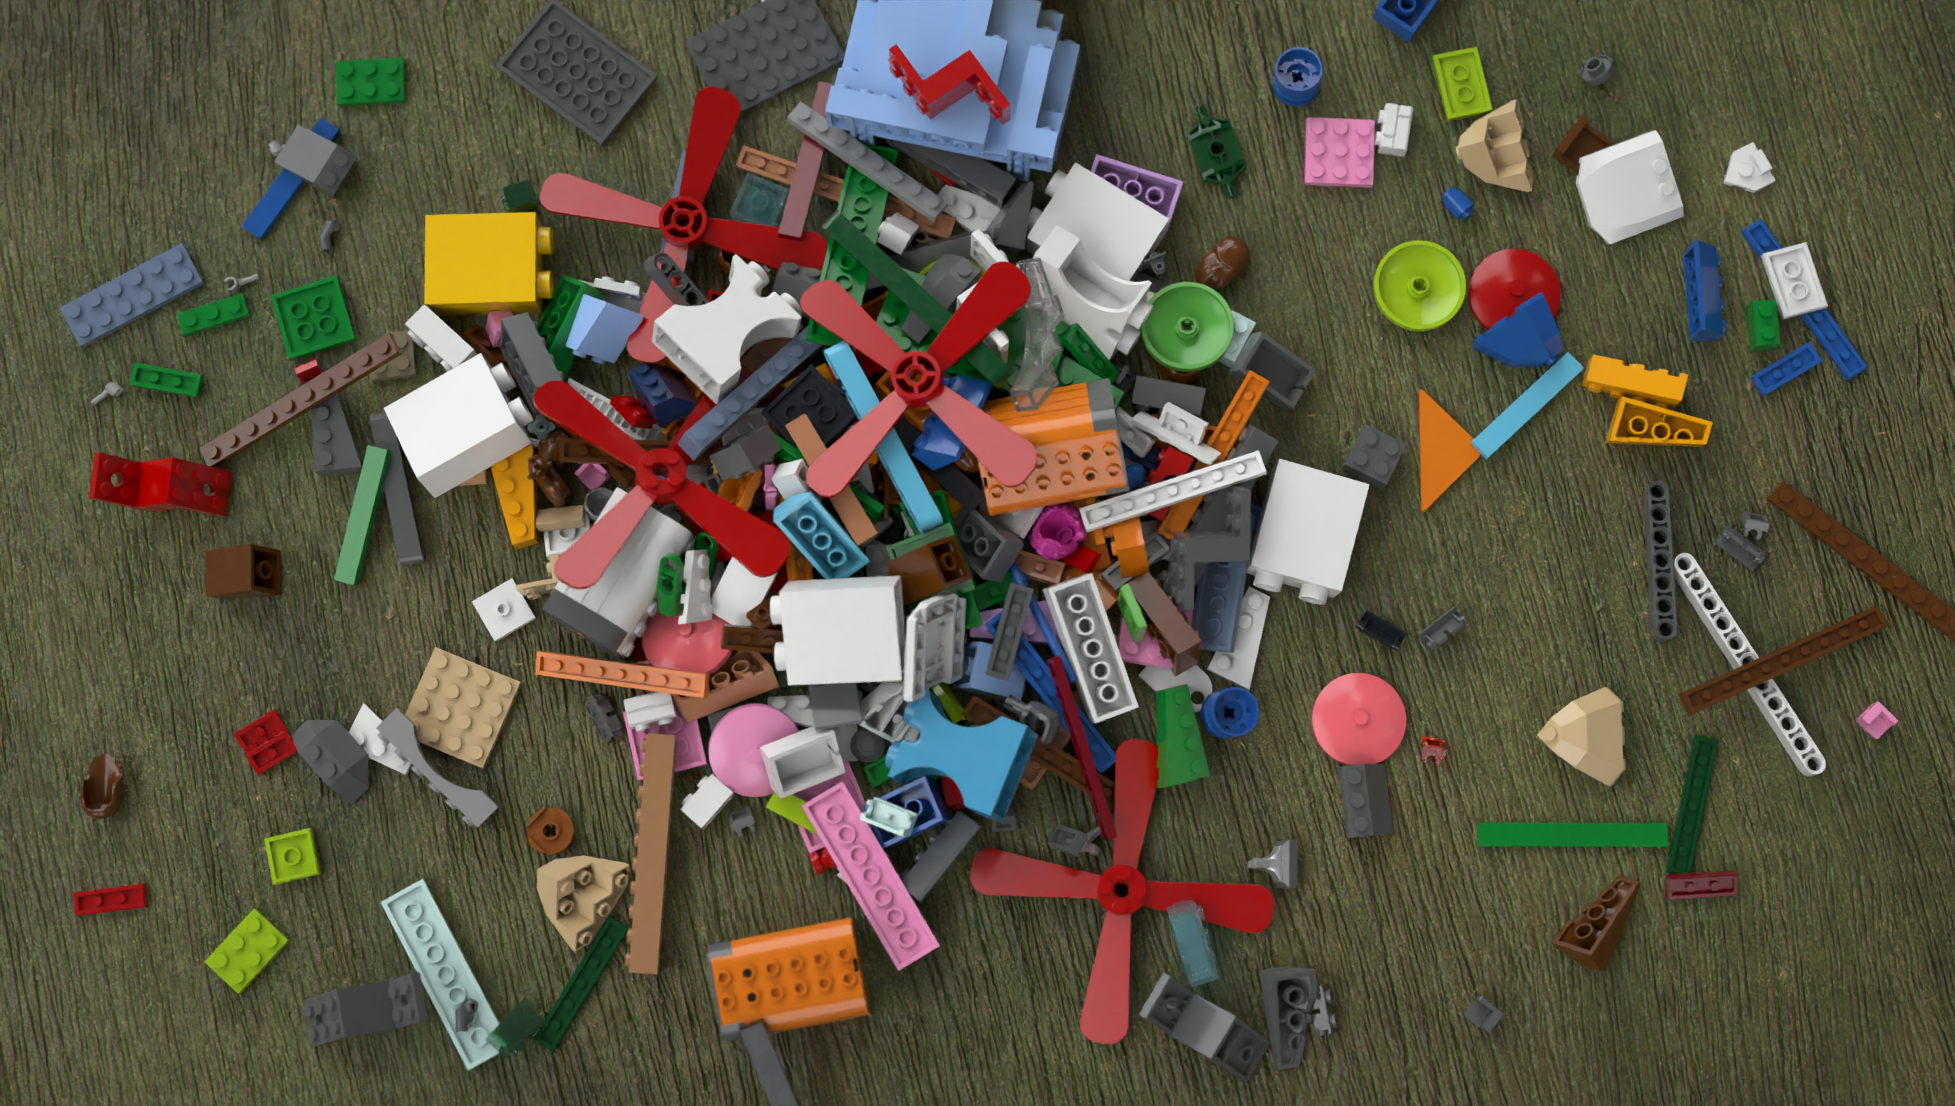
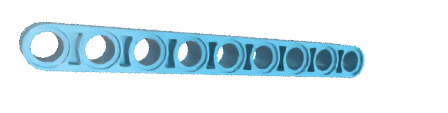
[823,341,943,534]

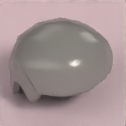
[584,487,614,521]

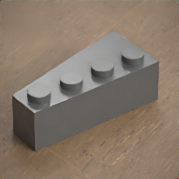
[311,392,363,477]

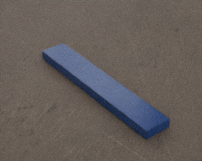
[241,118,341,241]

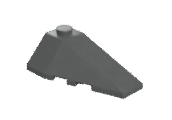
[901,254,981,345]
[1260,967,1317,1070]

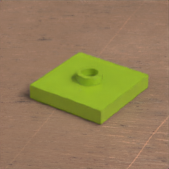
[264,828,321,885]

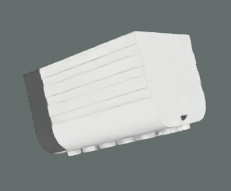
[542,487,695,661]

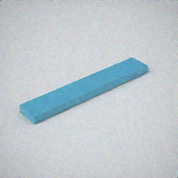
[1470,352,1584,460]

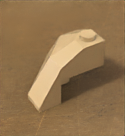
[1456,100,1534,192]
[1537,687,1626,786]

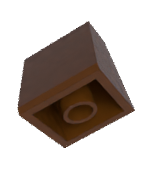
[886,535,972,606]
[205,544,281,599]

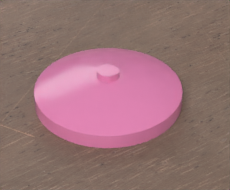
[708,704,799,797]

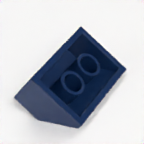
[628,363,698,427]

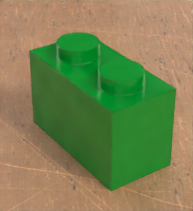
[1746,300,1780,352]

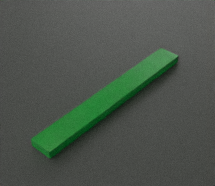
[1477,822,1668,847]

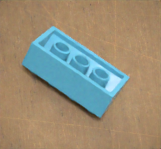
[773,492,870,579]

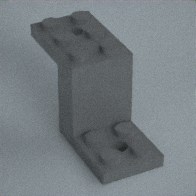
[1170,484,1251,610]
[304,972,428,1047]
[1139,973,1270,1083]

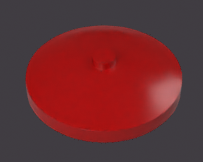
[1468,249,1561,331]

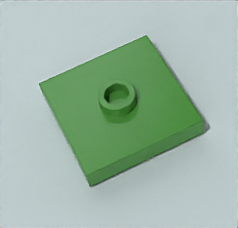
[1117,583,1147,643]

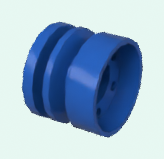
[1273,47,1323,107]
[1200,687,1259,739]

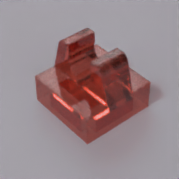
[1420,736,1447,765]

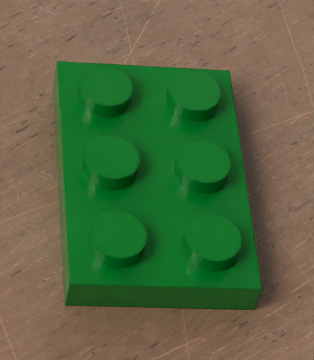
[336,57,406,107]

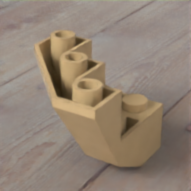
[537,856,629,952]

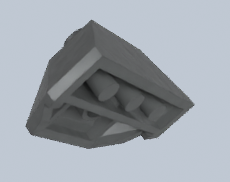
[291,720,370,804]

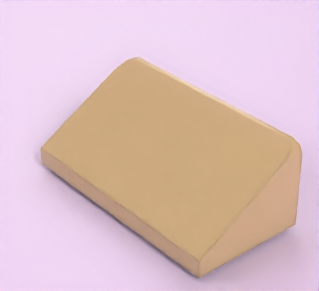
[536,505,585,532]

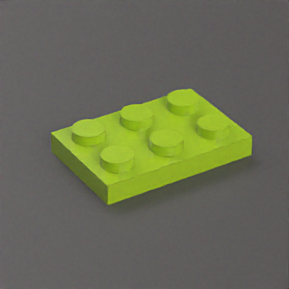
[1432,47,1493,122]
[204,908,290,994]

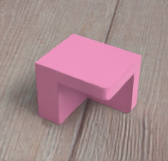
[485,311,513,347]
[575,464,611,491]
[1855,701,1899,739]

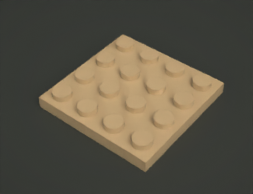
[405,647,522,769]

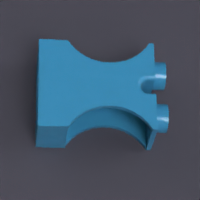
[885,688,1038,824]

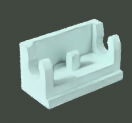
[860,797,918,836]

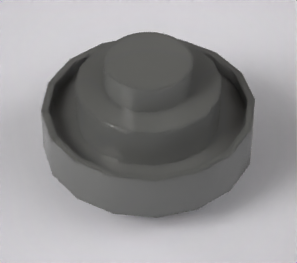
[1580,55,1614,86]
[850,728,885,763]

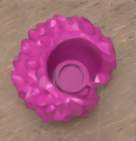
[1028,502,1087,561]

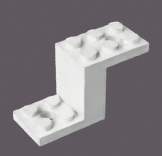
[956,228,1019,363]

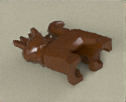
[527,454,573,508]

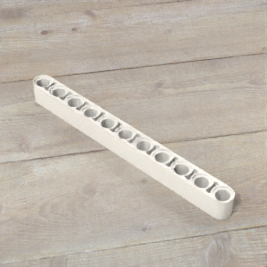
[1673,553,1826,776]

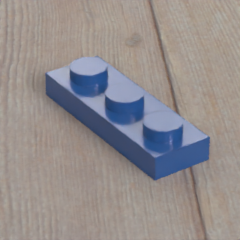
[1750,342,1822,397]

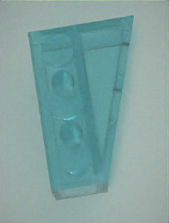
[1166,900,1219,987]

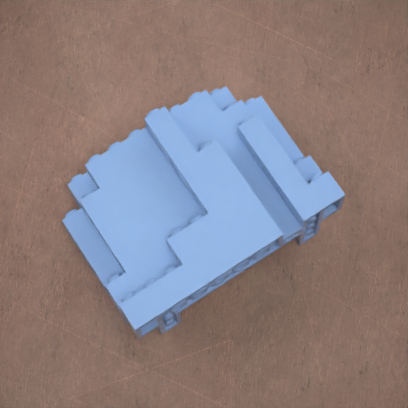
[825,0,1080,182]

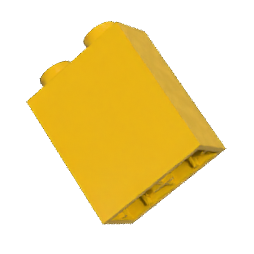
[424,212,554,316]

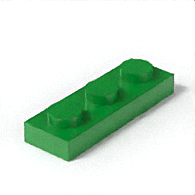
[177,293,251,337]
[1061,323,1120,384]
[129,362,204,398]

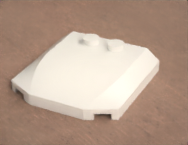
[1576,130,1683,244]
[902,592,966,702]

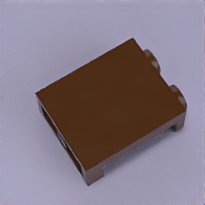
[1552,114,1615,175]

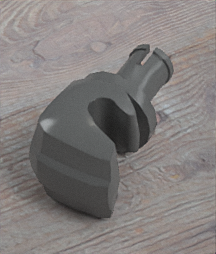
[1003,695,1061,744]

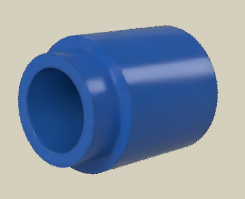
[1441,186,1475,220]
[1120,463,1148,493]

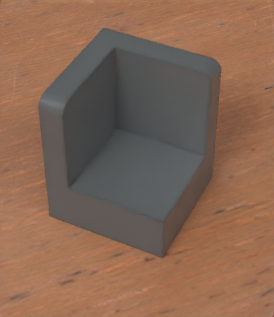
[1464,996,1504,1033]

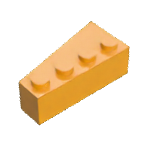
[1582,354,1688,410]

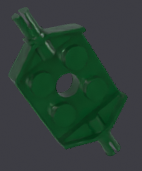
[1186,105,1247,199]

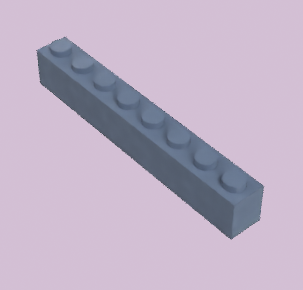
[678,325,823,461]

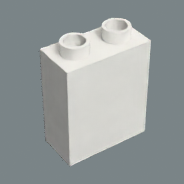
[1026,162,1169,282]
[384,353,534,498]
[1247,459,1370,605]
[770,576,906,685]

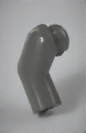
[318,219,340,253]

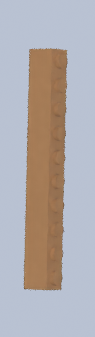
[625,733,677,974]

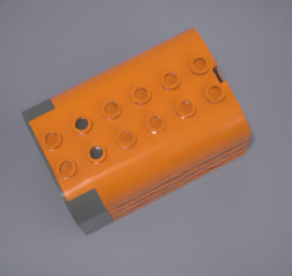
[977,378,1130,516]
[707,917,871,1042]

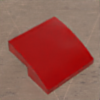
[233,709,297,775]

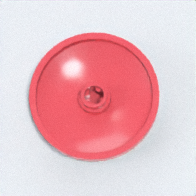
[642,596,733,675]
[1311,673,1406,766]

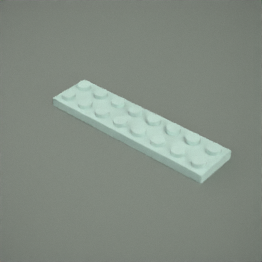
[381,879,512,1070]

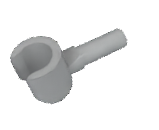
[269,140,285,157]
[225,274,259,292]
[91,382,124,405]

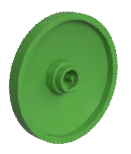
[1141,282,1234,372]

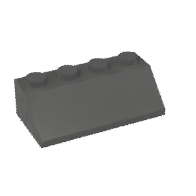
[500,312,564,416]
[899,811,981,904]

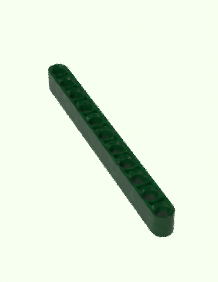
[821,209,1014,389]

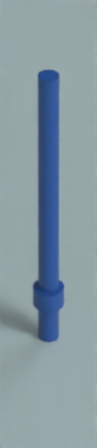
[1009,561,1078,684]

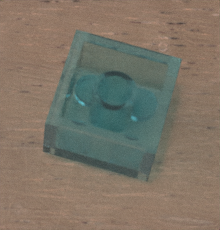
[729,173,790,227]

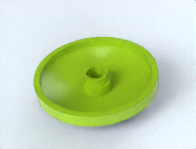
[1373,240,1466,331]

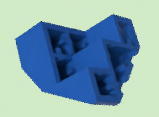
[1471,292,1563,368]

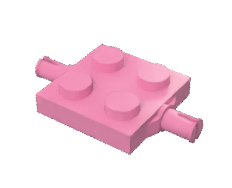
[758,460,779,510]

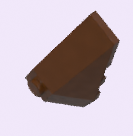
[1552,876,1641,972]

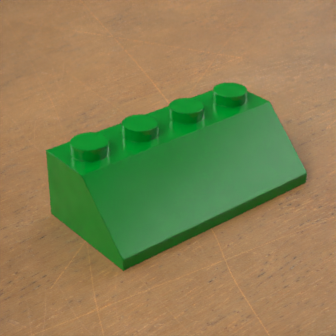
[537,275,606,376]

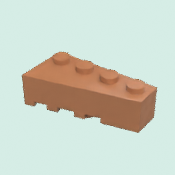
[671,651,779,722]

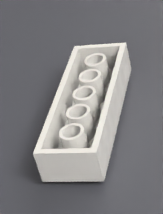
[1043,573,1138,723]

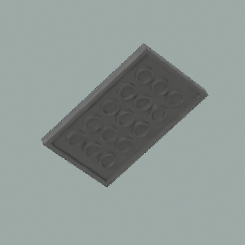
[496,0,658,147]
[684,0,844,114]

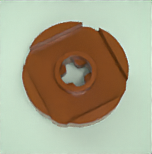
[527,808,576,855]

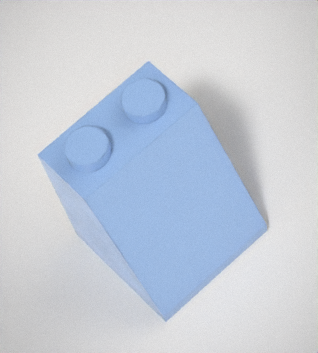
[565,294,644,365]
[952,641,1026,700]

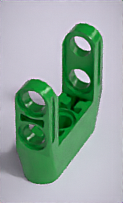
[656,530,719,617]

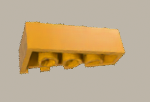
[1605,396,1713,447]
[491,445,539,550]

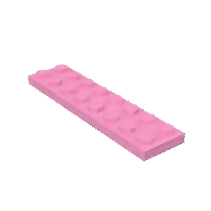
[801,781,940,971]

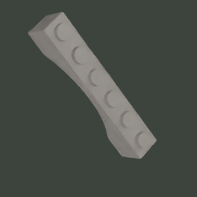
[376,708,499,827]

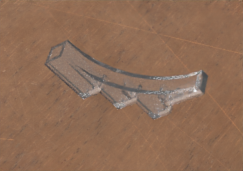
[1010,257,1065,412]

